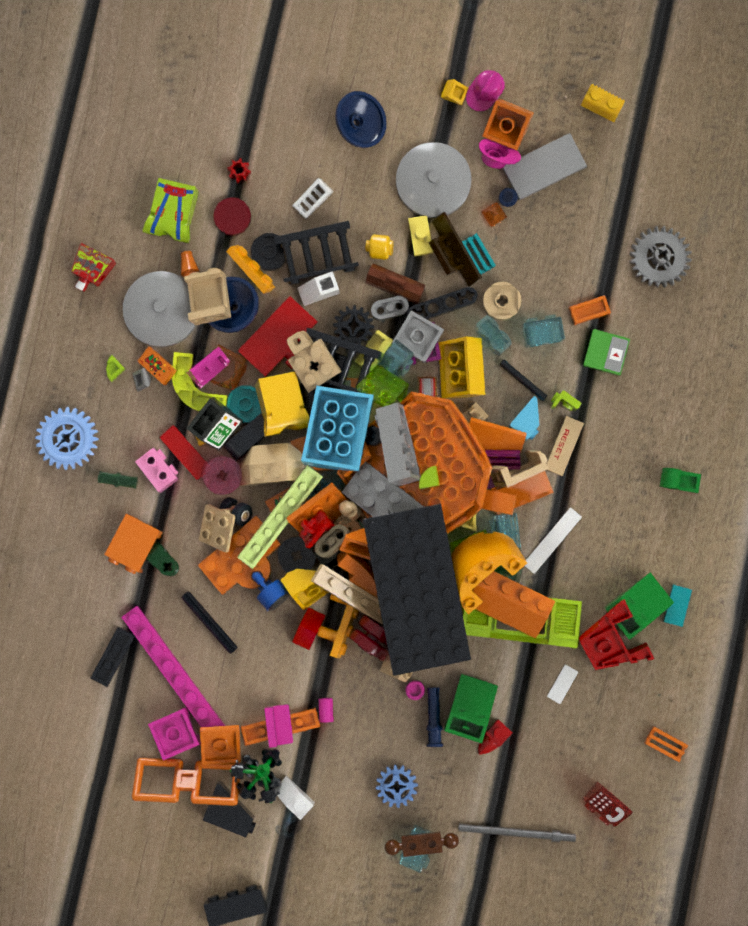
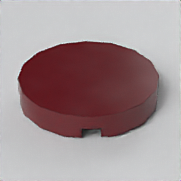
[213,197,251,236]

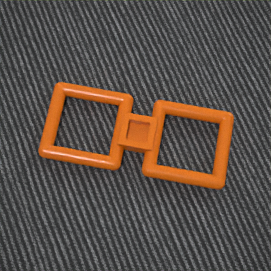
[132,758,240,806]

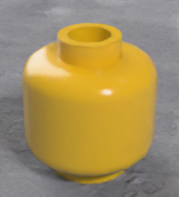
[365,234,394,260]

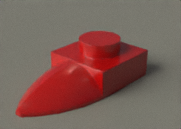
[478,719,513,755]

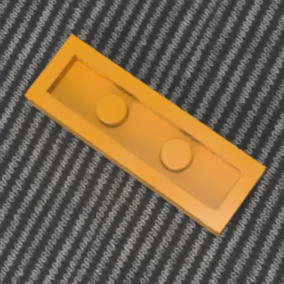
[226,245,275,294]

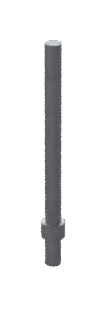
[458,823,576,843]

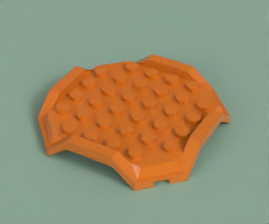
[337,391,492,534]

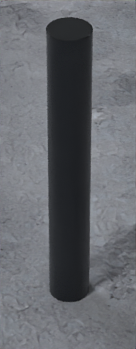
[500,360,548,401]

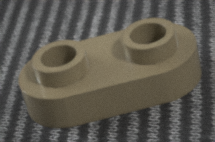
[315,525,350,558]

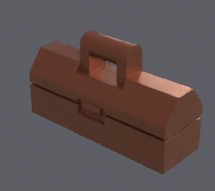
[366,263,426,304]

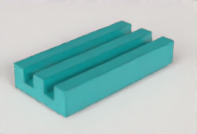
[462,233,496,275]

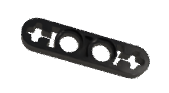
[407,287,478,320]

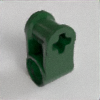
[146,541,179,577]

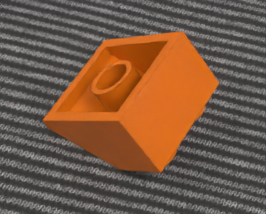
[482,99,534,150]

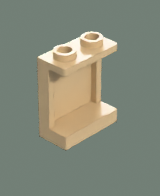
[184,268,231,325]
[490,450,548,488]

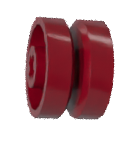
[349,615,389,661]

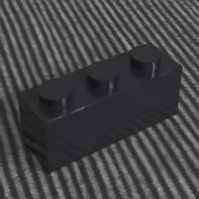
[204,884,268,926]

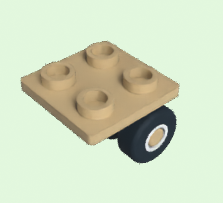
[199,497,253,552]

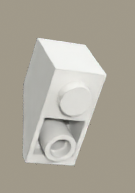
[298,271,339,306]

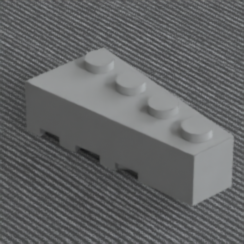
[375,402,421,486]

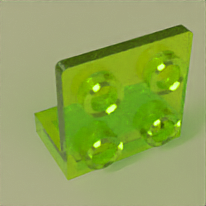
[356,364,409,407]

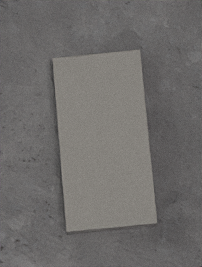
[503,133,587,201]

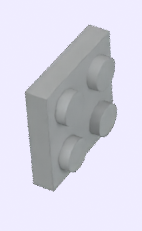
[392,311,444,363]

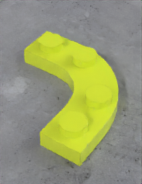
[172,352,228,412]

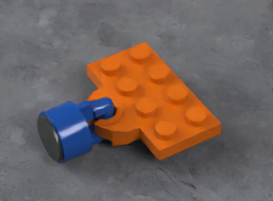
[198,515,289,611]

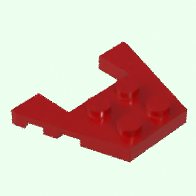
[579,599,655,670]

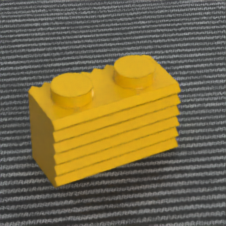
[581,84,625,122]

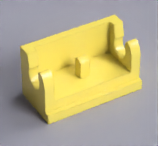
[354,330,393,374]

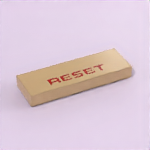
[547,416,584,476]

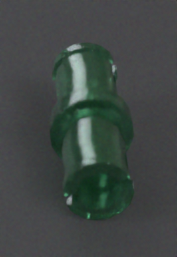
[98,471,138,489]

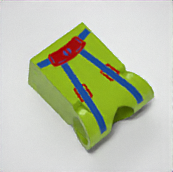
[142,178,199,244]

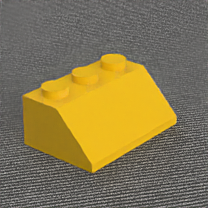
[438,336,485,399]

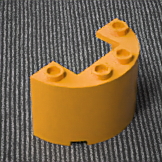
[451,531,527,615]

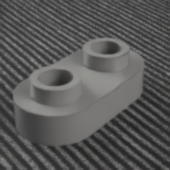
[371,296,409,320]

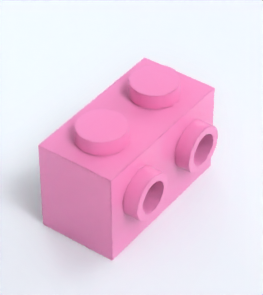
[135,448,179,493]

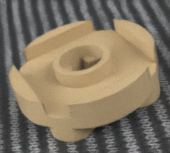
[483,282,521,321]

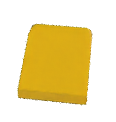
[441,79,468,105]

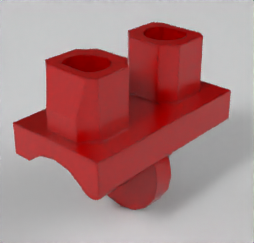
[299,510,335,549]

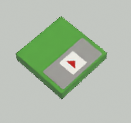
[583,329,630,376]

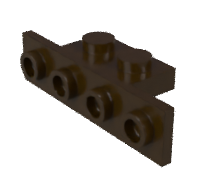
[429,212,482,287]

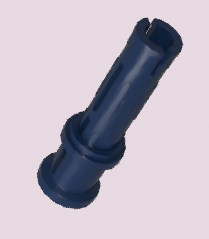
[426,687,444,747]

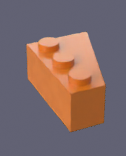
[491,471,554,516]

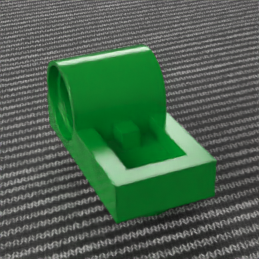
[659,468,701,494]

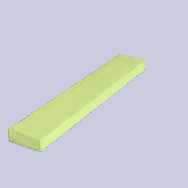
[237,465,323,569]

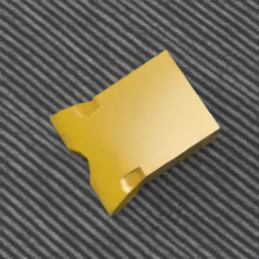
[255,372,310,437]

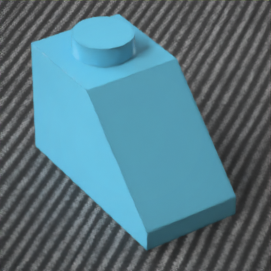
[508,396,539,441]

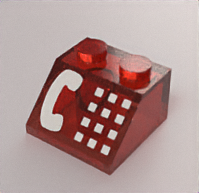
[582,781,633,827]

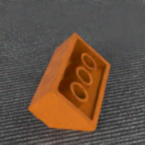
[472,571,555,639]

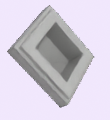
[133,368,152,392]

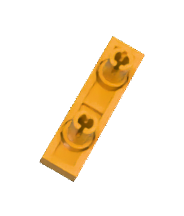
[318,594,359,658]

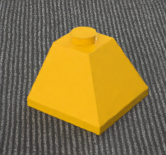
[281,569,329,611]

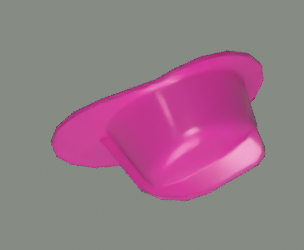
[466,70,505,111]
[479,139,521,169]

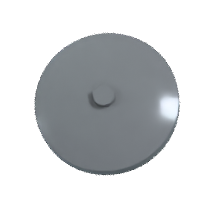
[396,142,471,218]
[123,271,196,347]

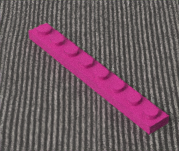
[122,606,225,727]

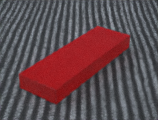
[159,425,211,481]

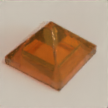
[481,202,507,228]

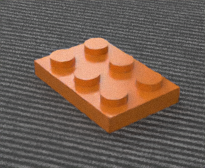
[286,482,350,533]

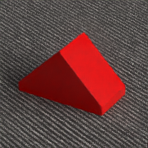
[292,607,326,650]

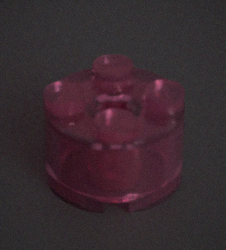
[201,455,242,495]

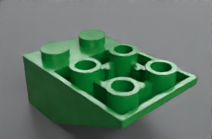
[604,572,674,640]
[444,674,498,743]

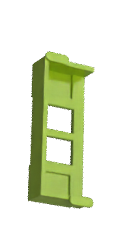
[460,598,582,649]

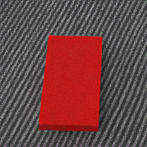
[238,296,318,377]

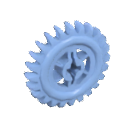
[35,407,99,470]

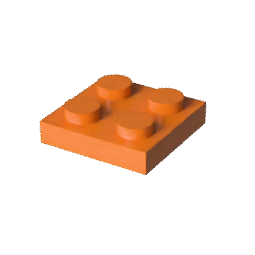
[200,725,241,765]

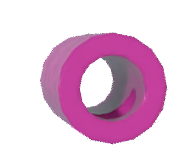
[318,698,334,723]

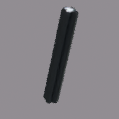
[181,591,238,654]

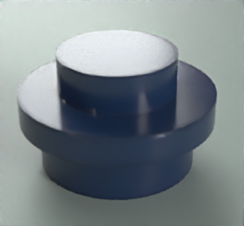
[499,188,518,207]

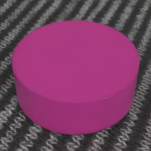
[405,680,425,700]

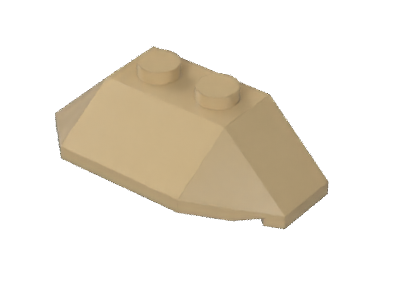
[238,443,312,486]

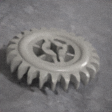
[629,226,692,288]

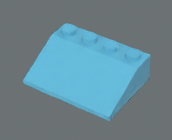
[301,386,374,471]

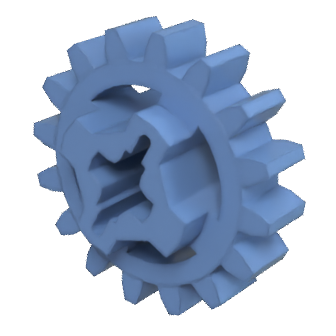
[376,764,418,808]

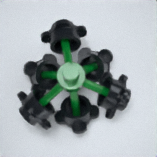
[230,749,282,803]

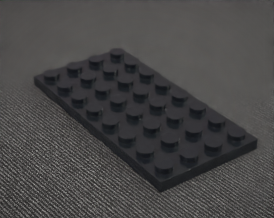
[362,504,471,676]

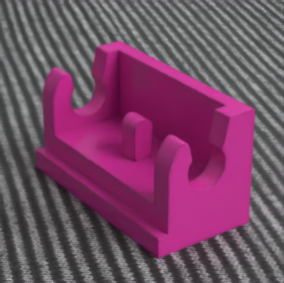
[186,347,230,389]

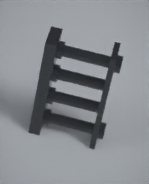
[274,221,359,285]
[293,328,383,394]

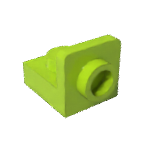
[550,390,582,411]

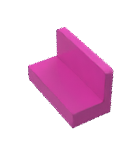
[264,704,293,748]

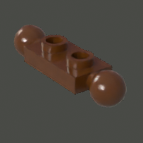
[385,831,459,857]

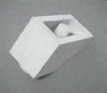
[275,776,315,820]

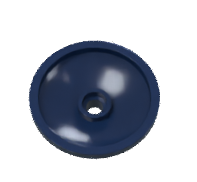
[335,91,387,148]
[209,277,259,333]

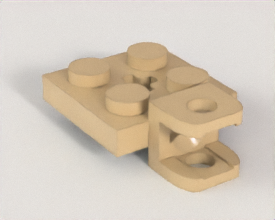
[287,331,342,393]

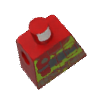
[72,243,116,292]

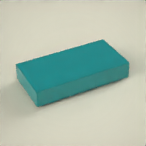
[663,585,692,627]

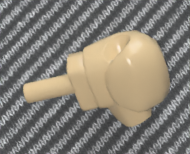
[339,500,366,521]

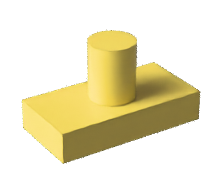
[408,216,433,257]

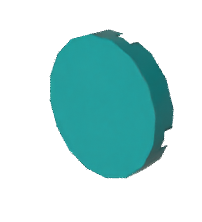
[226,385,262,423]

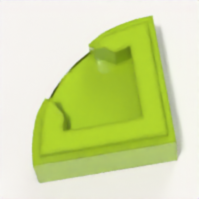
[106,355,126,382]
[419,466,440,489]

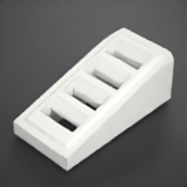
[292,178,333,219]

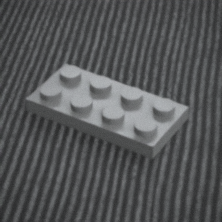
[342,462,425,517]

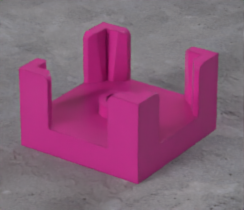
[148,707,201,760]

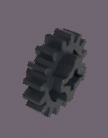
[333,305,374,345]

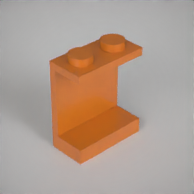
[104,514,163,574]

